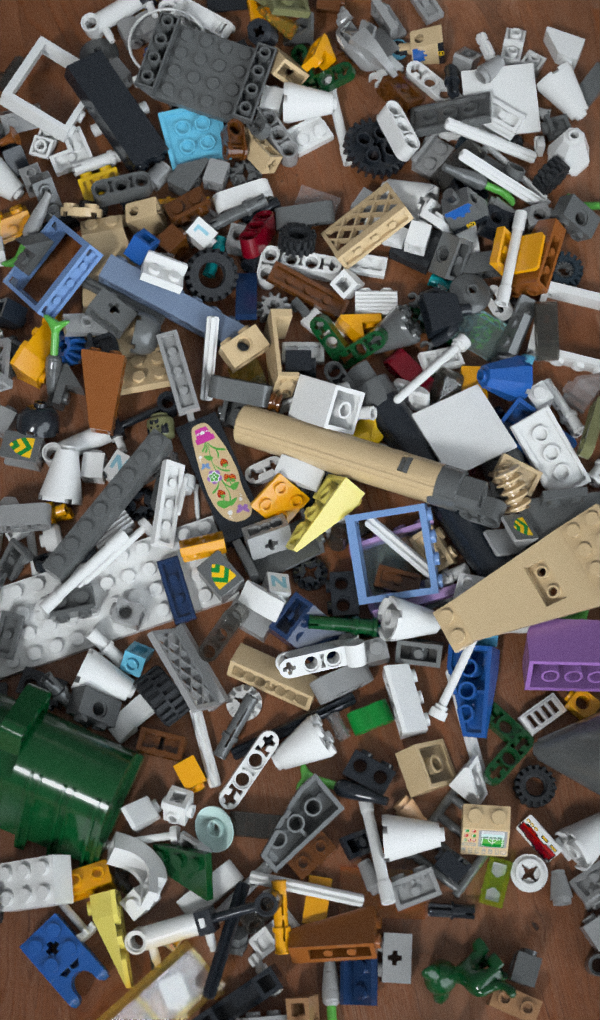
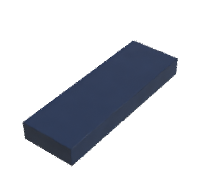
[235,273,258,320]
[157,555,197,625]

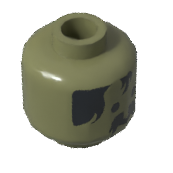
[146,413,175,440]

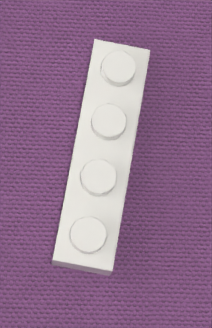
[150,459,185,550]

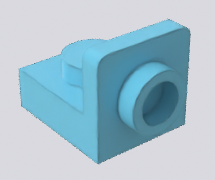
[120,641,154,678]

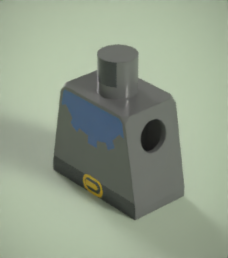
[441,187,490,235]

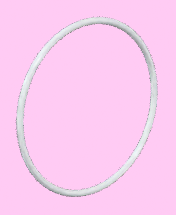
[128,8,205,69]

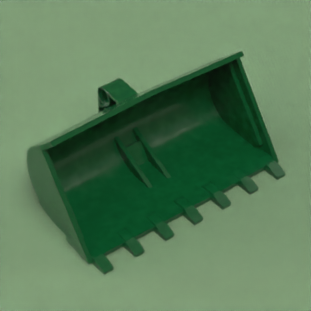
[0,683,145,868]

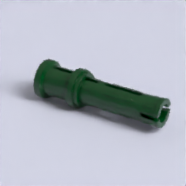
[308,614,378,637]

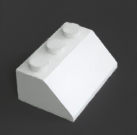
[382,664,431,740]

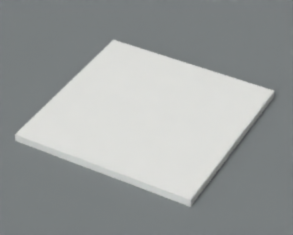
[461,63,541,135]
[411,384,517,471]

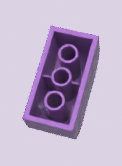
[522,619,600,692]

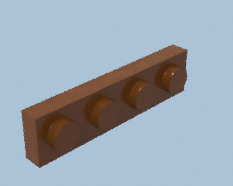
[266,260,350,319]

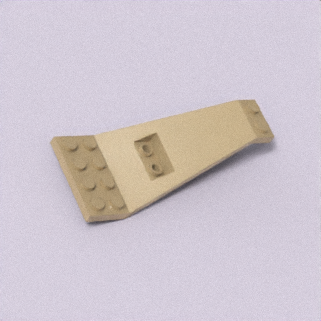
[80,215,170,395]
[433,503,600,653]

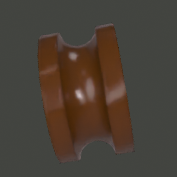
[268,391,284,413]

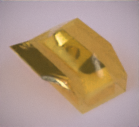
[227,358,267,384]

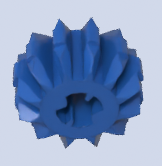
[58,331,88,366]

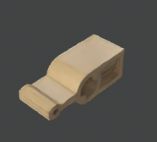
[244,124,283,174]

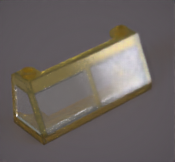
[97,939,227,1020]

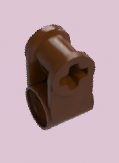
[220,119,248,161]

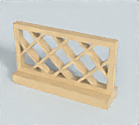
[321,182,414,269]

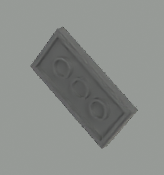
[410,92,491,137]

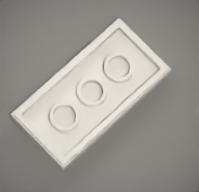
[510,405,591,491]

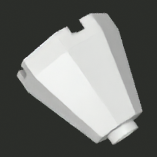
[547,128,589,176]

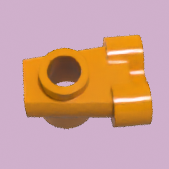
[46,502,74,525]

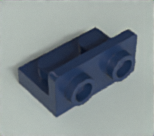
[340,956,378,1006]

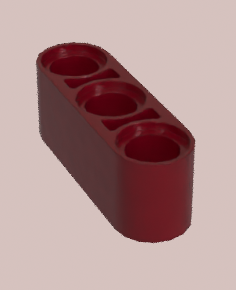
[239,210,277,259]
[383,348,441,400]

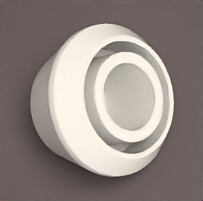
[39,523,63,552]

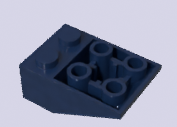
[269,592,346,672]

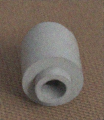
[143,161,172,192]

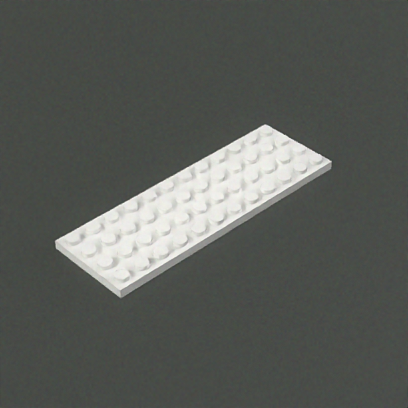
[0,516,239,680]

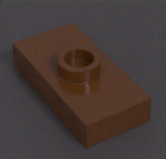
[374,564,422,598]

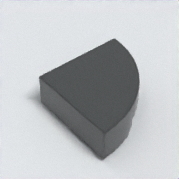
[290,297,311,318]

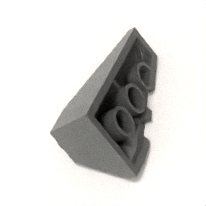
[260,773,345,873]

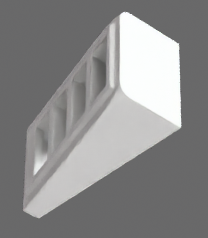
[517,693,567,736]

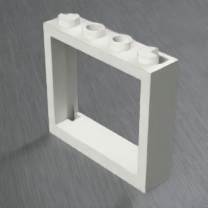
[0,36,86,143]
[526,281,600,376]

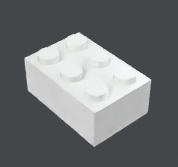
[0,855,74,912]

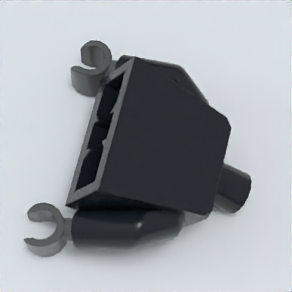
[408,287,472,351]

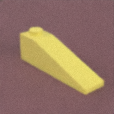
[285,474,365,552]
[87,889,134,988]

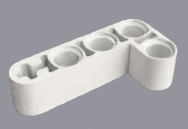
[257,246,341,290]

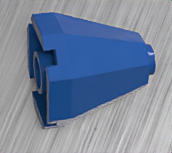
[477,356,533,402]

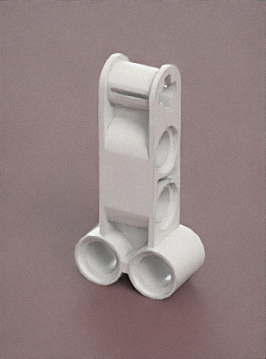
[158,0,236,39]
[275,633,367,678]

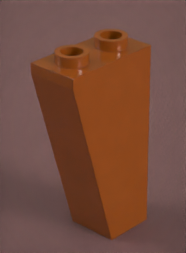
[510,218,566,298]
[81,347,127,436]
[288,905,383,964]

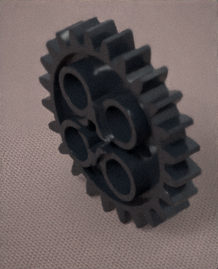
[342,117,405,180]

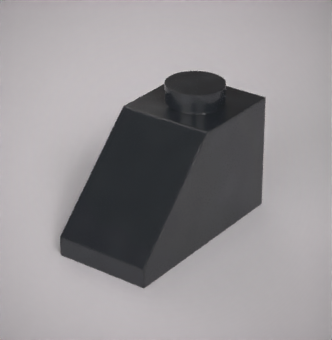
[0,298,28,330]

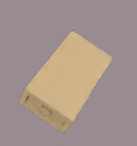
[263,309,300,399]

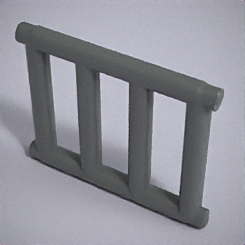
[405,788,489,898]

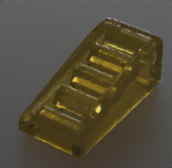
[257,6,298,40]

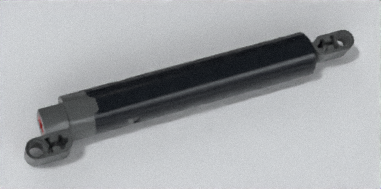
[324,360,514,577]

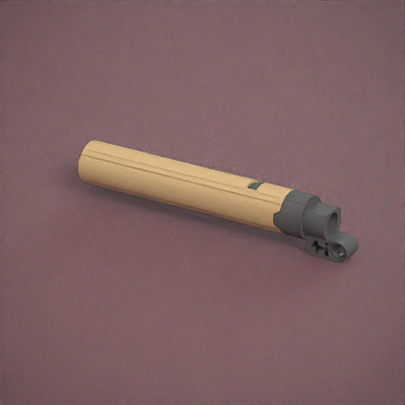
[233,404,507,528]

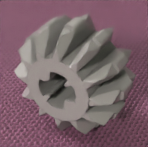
[257,291,292,324]

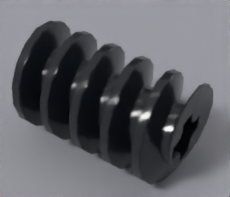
[247,18,279,47]

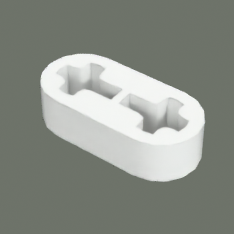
[488,285,513,321]
[245,456,280,487]

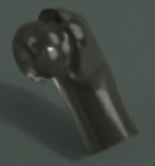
[114,867,135,895]

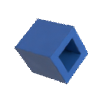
[123,228,160,266]

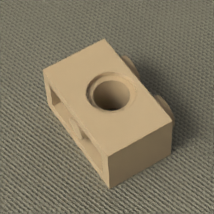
[218,324,270,373]

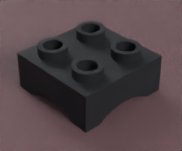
[389,219,442,275]

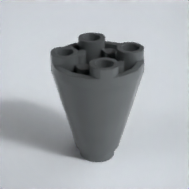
[362,304,423,354]

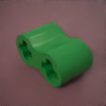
[346,699,395,736]

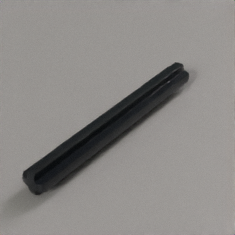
[202,881,250,1000]

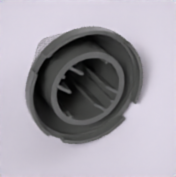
[533,712,600,795]

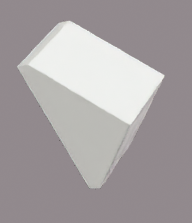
[449,755,488,805]

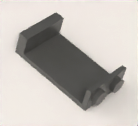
[232,508,326,584]

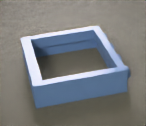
[2,215,104,318]
[345,503,444,605]

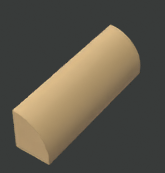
[227,643,319,711]

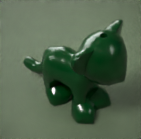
[421,936,516,1005]

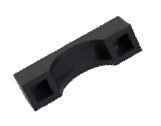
[192,963,288,1020]

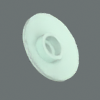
[195,806,234,853]

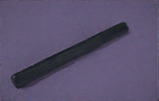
[231,692,356,760]

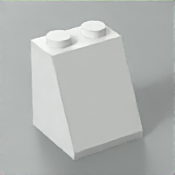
[288,374,365,435]

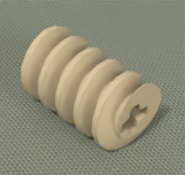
[494,463,531,514]

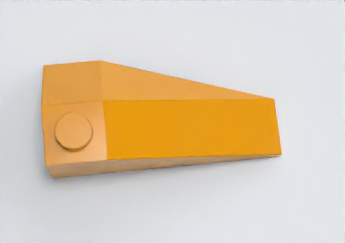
[10,308,64,389]

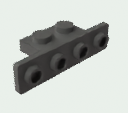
[492,294,539,362]

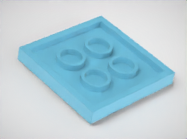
[158,108,232,171]

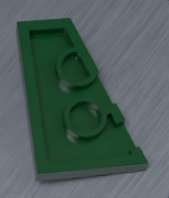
[153,842,213,901]

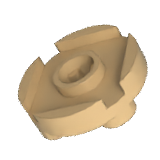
[60,203,103,219]

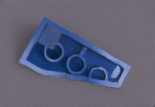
[447,644,500,738]

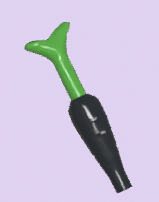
[296,764,389,806]

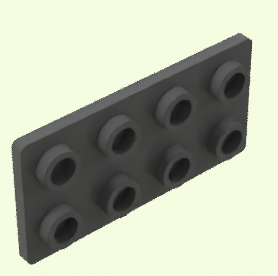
[519,487,600,542]

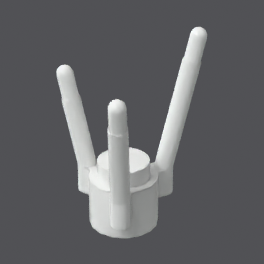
[176,474,200,521]

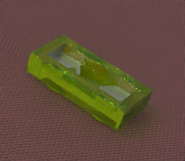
[478,856,513,909]

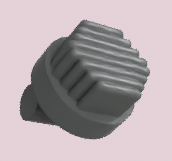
[229,926,248,957]

